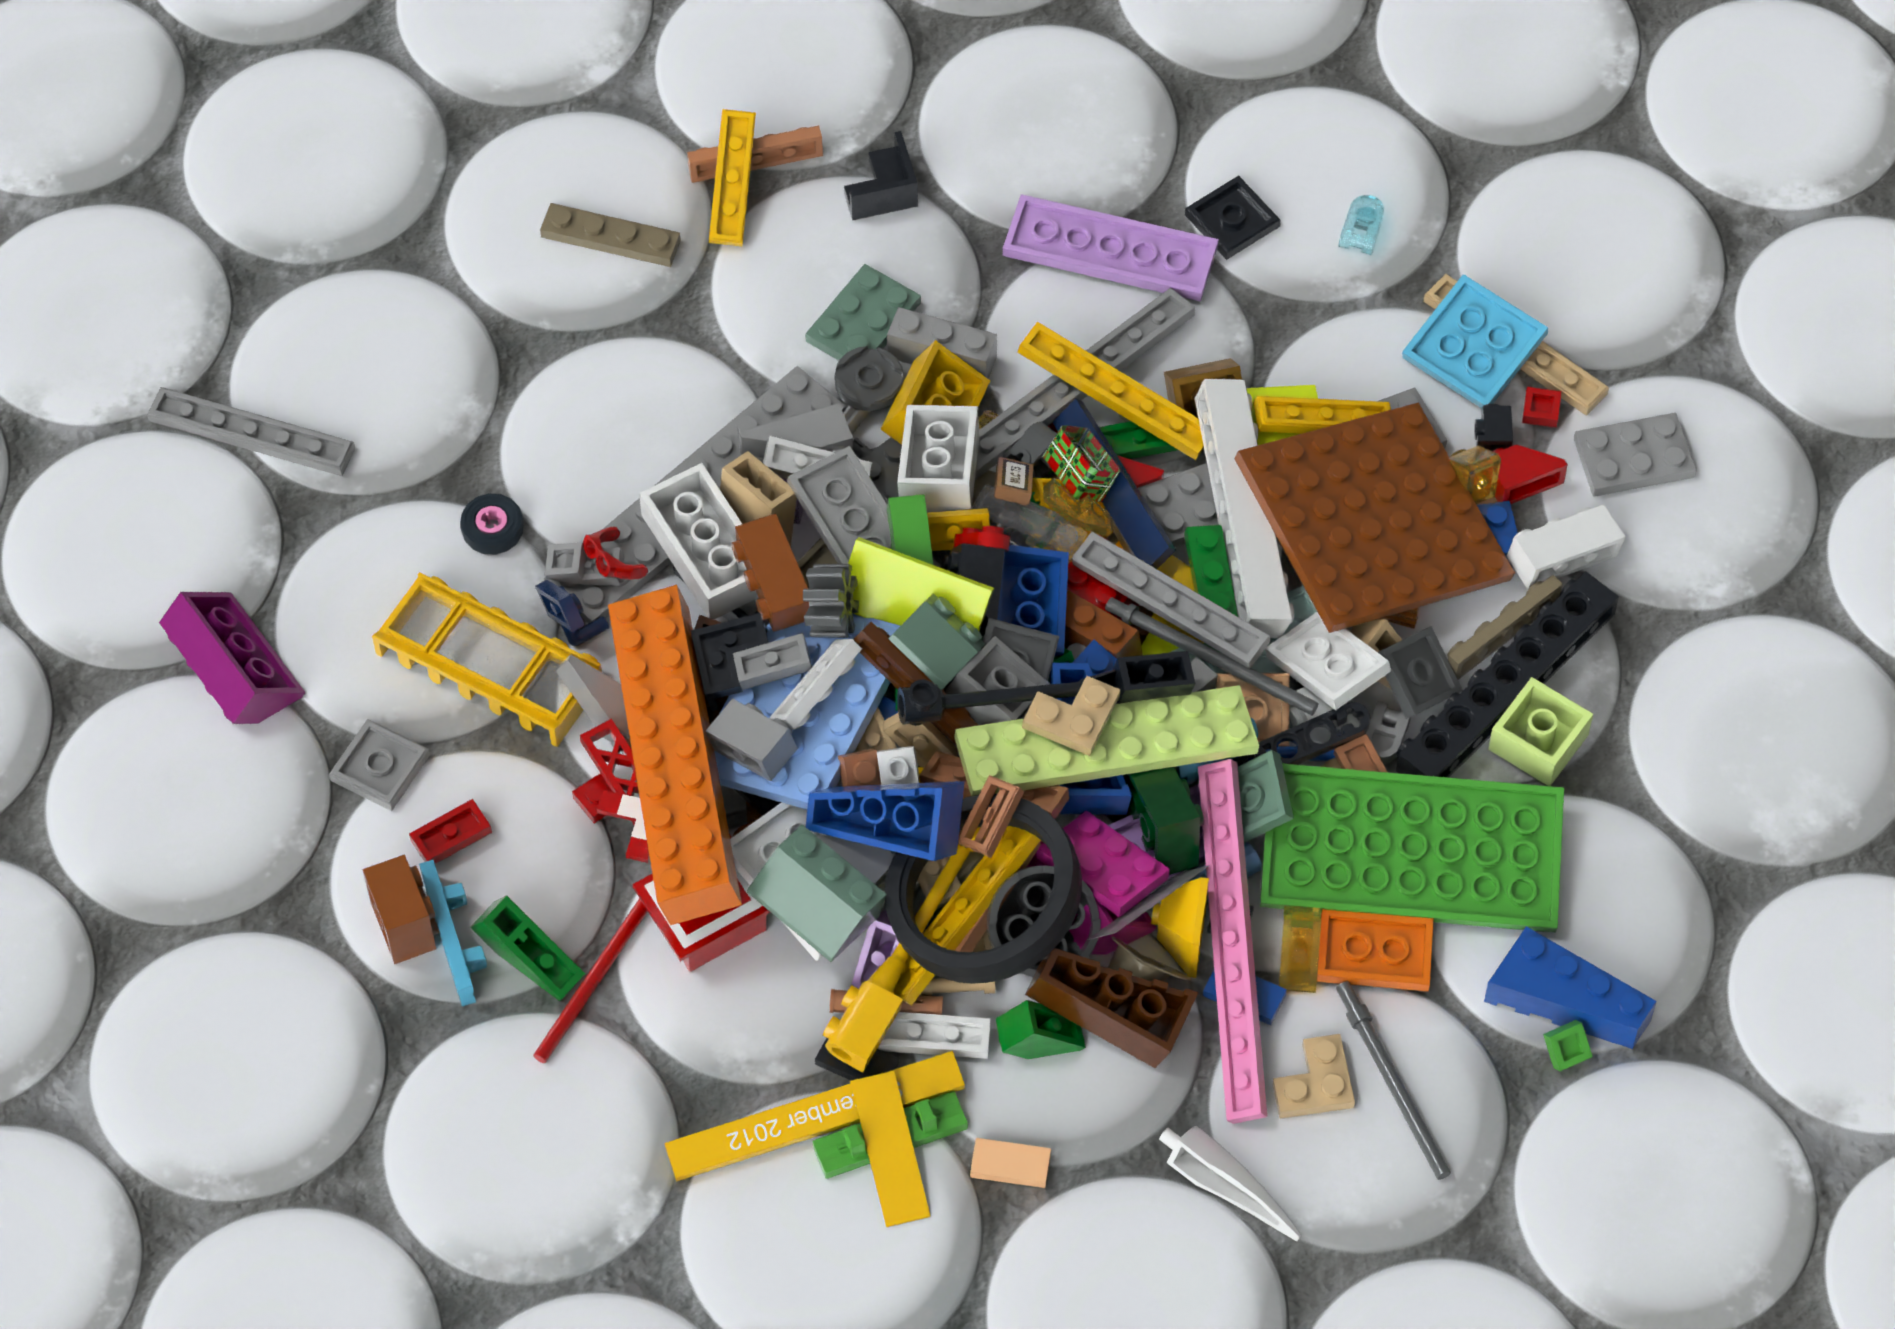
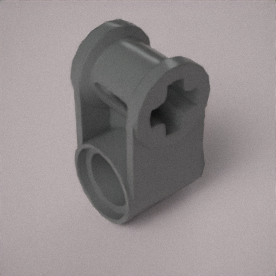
[1003,422,1057,478]

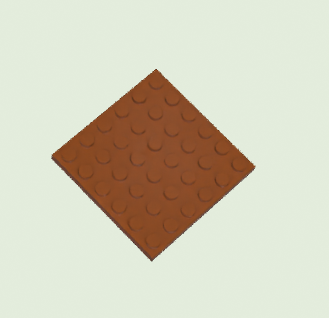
[1234,403,1515,633]

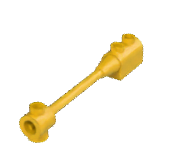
[822,827,981,1073]

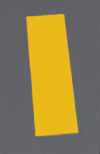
[850,1071,931,1227]

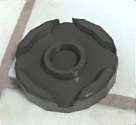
[834,346,904,411]

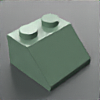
[888,593,985,690]

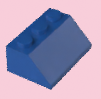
[986,545,1069,657]

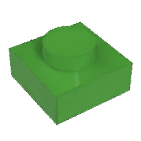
[1543,1020,1593,1071]

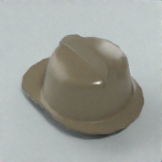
[1108,936,1192,981]

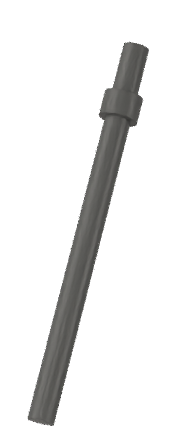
[1336,981,1451,1180]

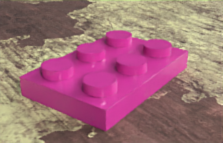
[1036,810,1170,917]

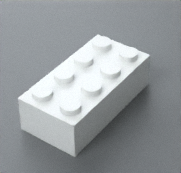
[639,463,758,619]

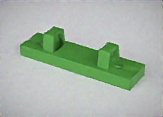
[812,1091,968,1179]

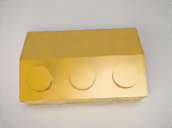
[881,340,990,445]

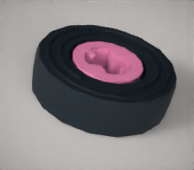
[460,493,524,555]

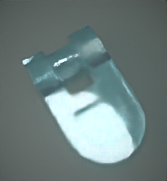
[1338,195,1384,255]

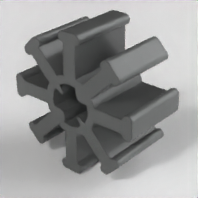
[803,564,859,638]

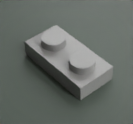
[733,633,812,690]

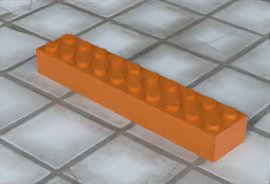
[608,584,742,925]

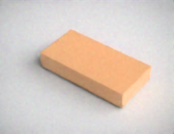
[970,1138,1051,1188]

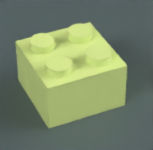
[1488,677,1593,786]

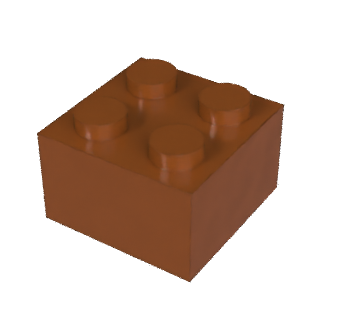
[362,854,439,965]

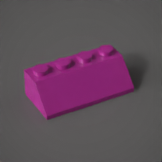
[159,592,305,724]

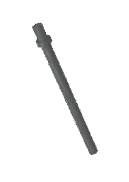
[1105,597,1319,716]

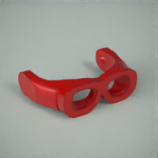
[583,526,648,580]

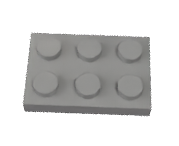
[1574,412,1696,497]

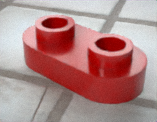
[953,526,1010,552]

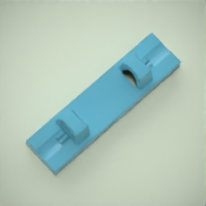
[419,860,487,1006]

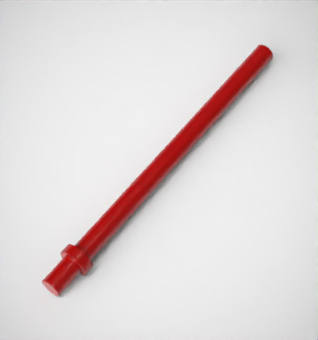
[533,898,648,1063]

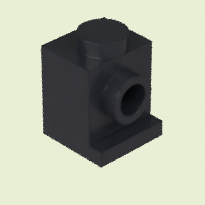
[1474,403,1513,460]

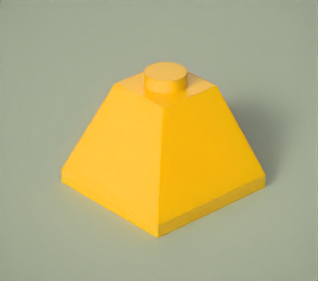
[1151,877,1209,978]

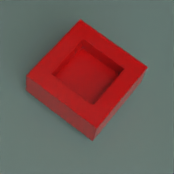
[1522,387,1562,428]
[572,773,612,824]

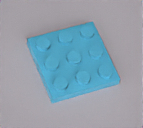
[1402,274,1548,408]

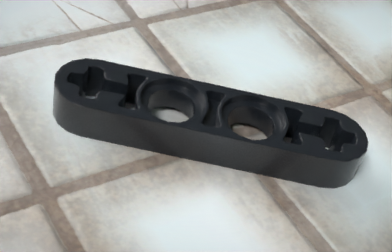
[1237,702,1370,766]

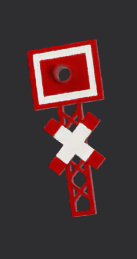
[580,718,771,972]

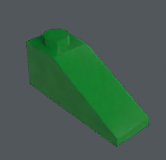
[470,895,585,1001]

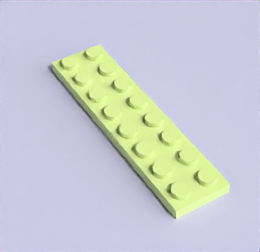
[954,685,1259,796]

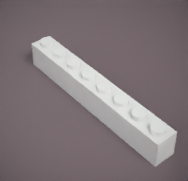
[1195,379,1294,638]

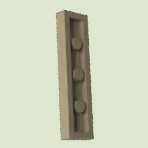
[540,203,681,267]
[1447,575,1563,680]

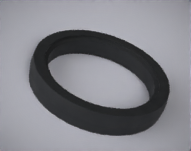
[885,794,1082,984]

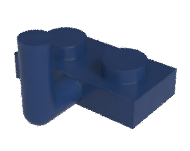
[535,580,609,646]

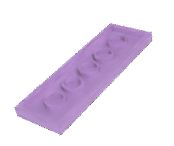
[1003,194,1219,301]

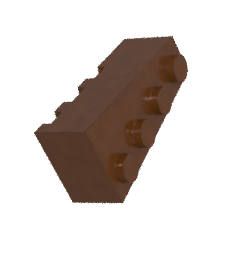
[1025,948,1198,1068]

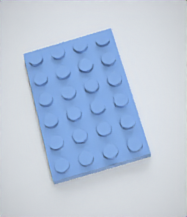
[714,613,900,810]

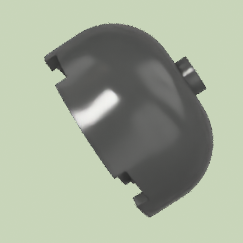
[986,865,1101,977]

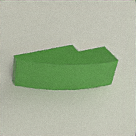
[887,494,933,565]

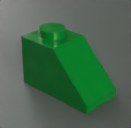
[996,1000,1086,1059]

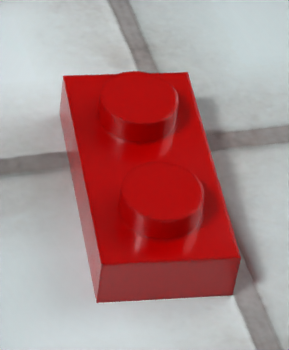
[409,799,492,864]

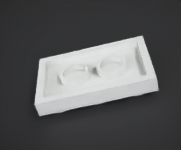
[1265,612,1391,710]

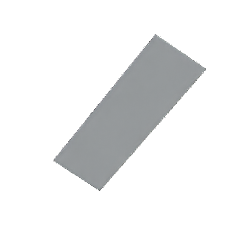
[1087,865,1210,940]

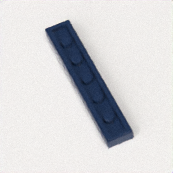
[1052,398,1176,569]

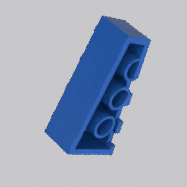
[1048,663,1131,815]
[806,781,965,861]

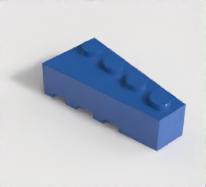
[1484,926,1657,1049]

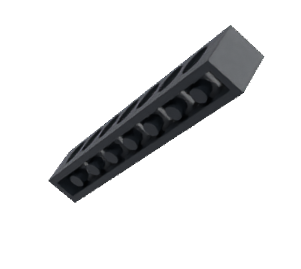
[1396,571,1619,778]

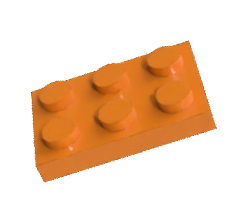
[1317,909,1434,992]

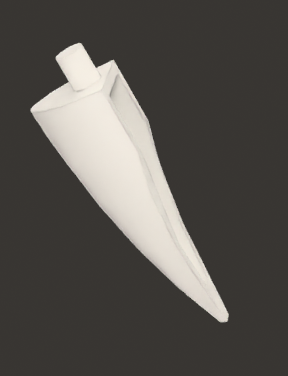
[1159,1126,1301,1241]

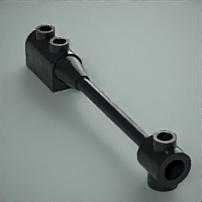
[897,651,1196,726]

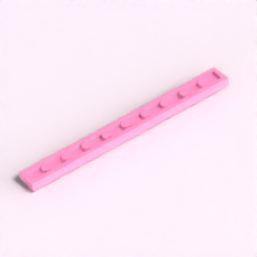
[1198,759,1267,1124]

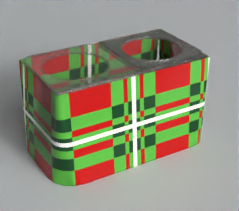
[1042,425,1120,502]

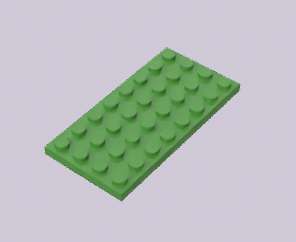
[1260,764,1564,933]

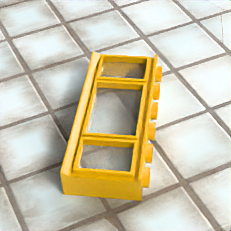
[372,572,602,747]

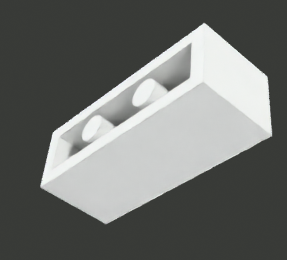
[1506,504,1626,589]

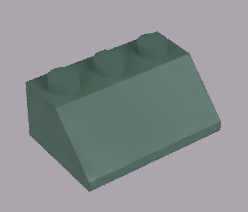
[747,825,887,962]

